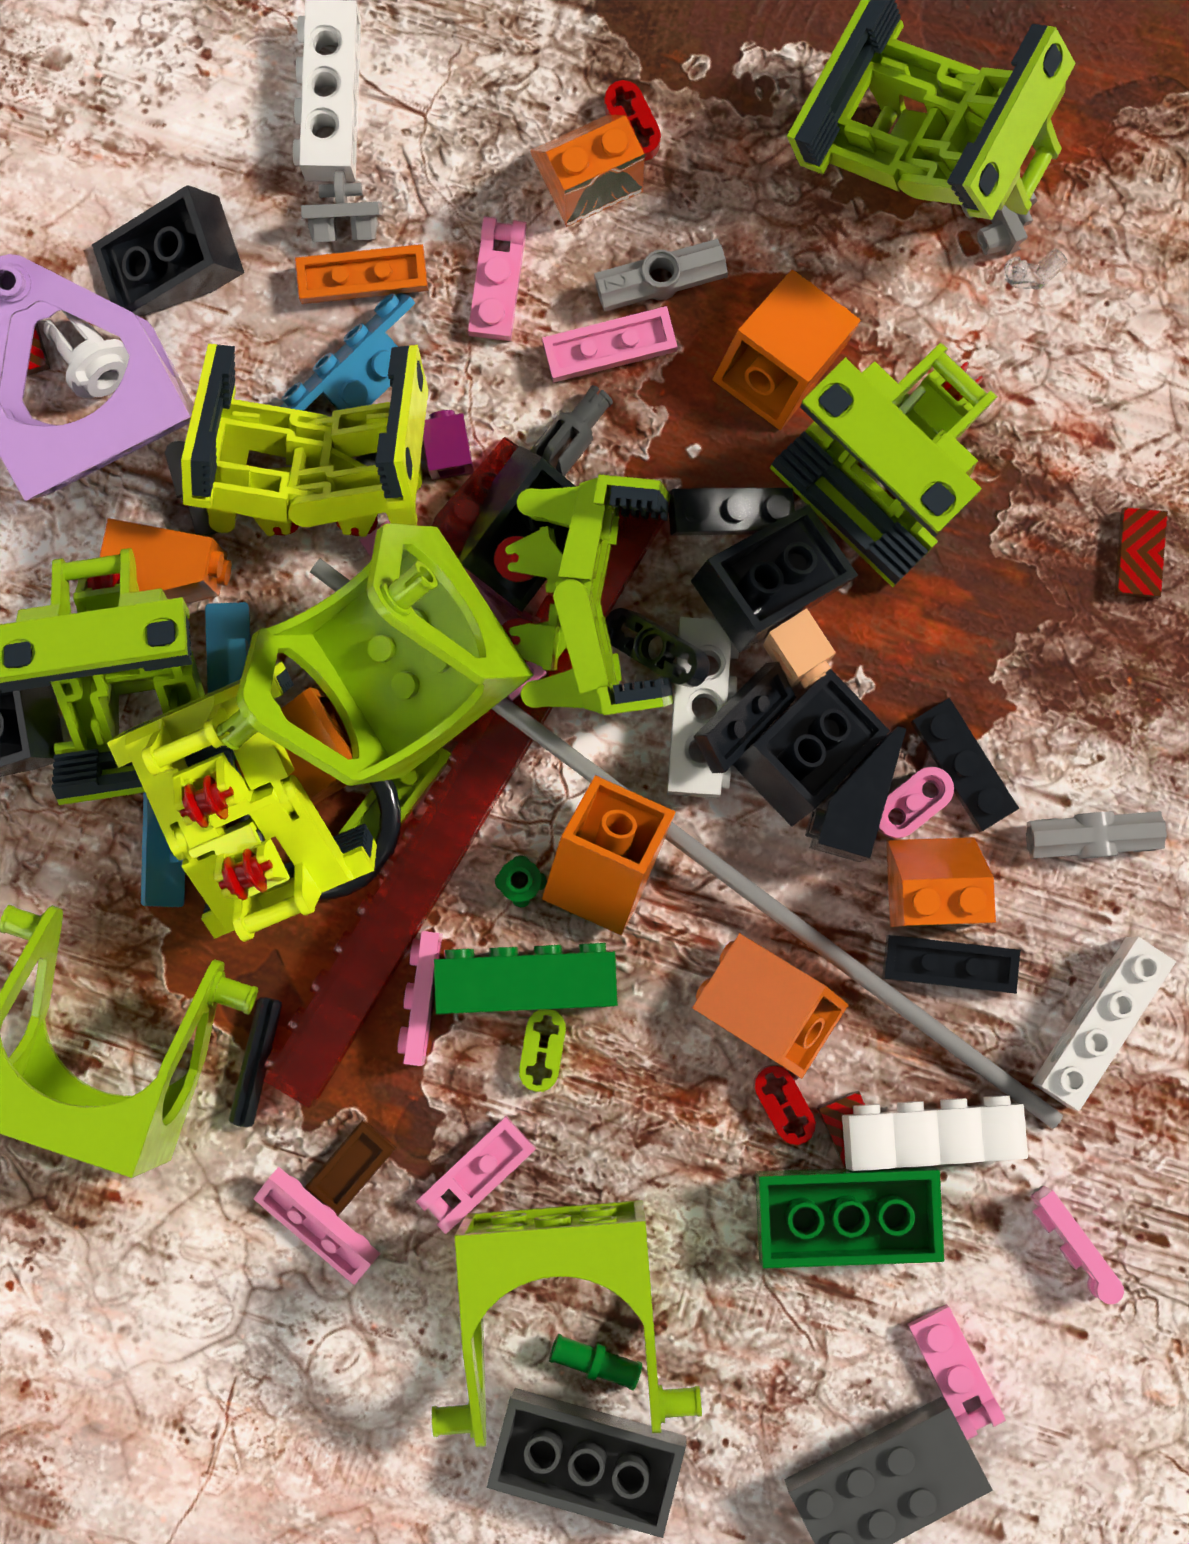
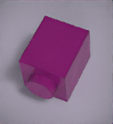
[423,410,474,481]

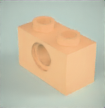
[763,608,836,688]

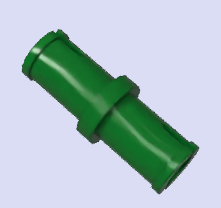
[549,1333,642,1391]

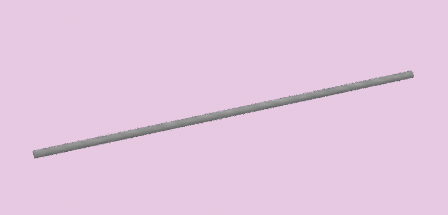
[310,558,1063,1129]

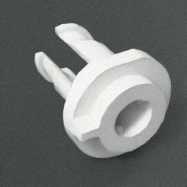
[43,310,130,398]

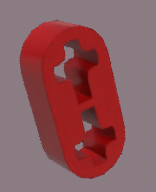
[604,80,661,161]
[753,1065,816,1145]

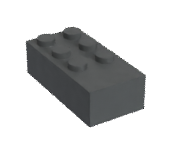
[486,1388,687,1538]
[784,1396,993,1544]

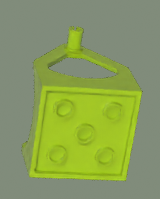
[217,523,534,786]
[0,905,258,1178]
[432,1200,702,1447]

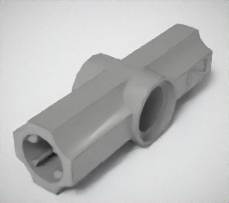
[594,239,728,312]
[1026,811,1167,859]

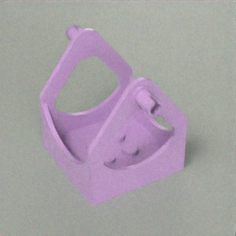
[0,254,194,501]

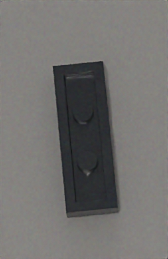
[669,488,795,536]
[693,662,796,773]
[910,698,1019,832]
[882,935,1021,994]

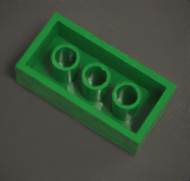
[434,943,618,1014]
[755,1166,944,1268]

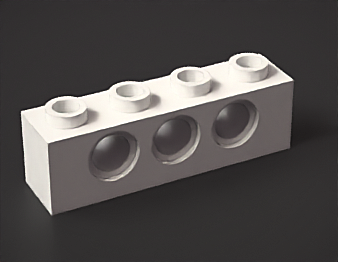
[293,0,361,182]
[667,617,739,798]
[1031,936,1176,1111]

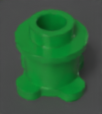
[495,855,547,908]

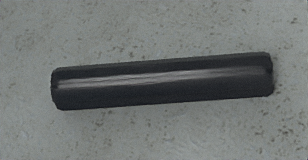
[229,997,282,1128]

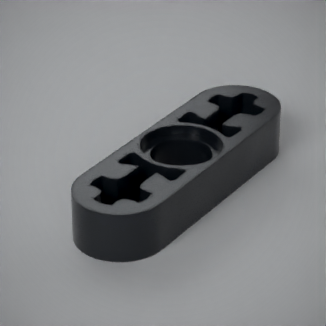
[605,608,710,688]

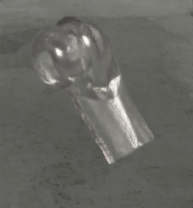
[1004,248,1068,290]

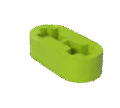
[519,1009,566,1092]

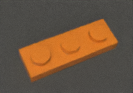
[295,244,428,304]

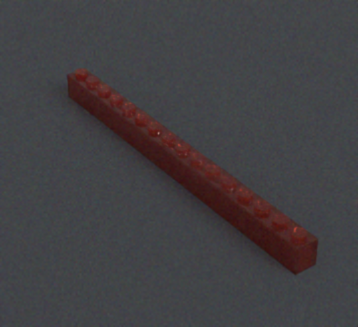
[263,476,669,1108]

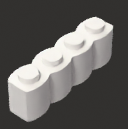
[842,1095,1028,1171]

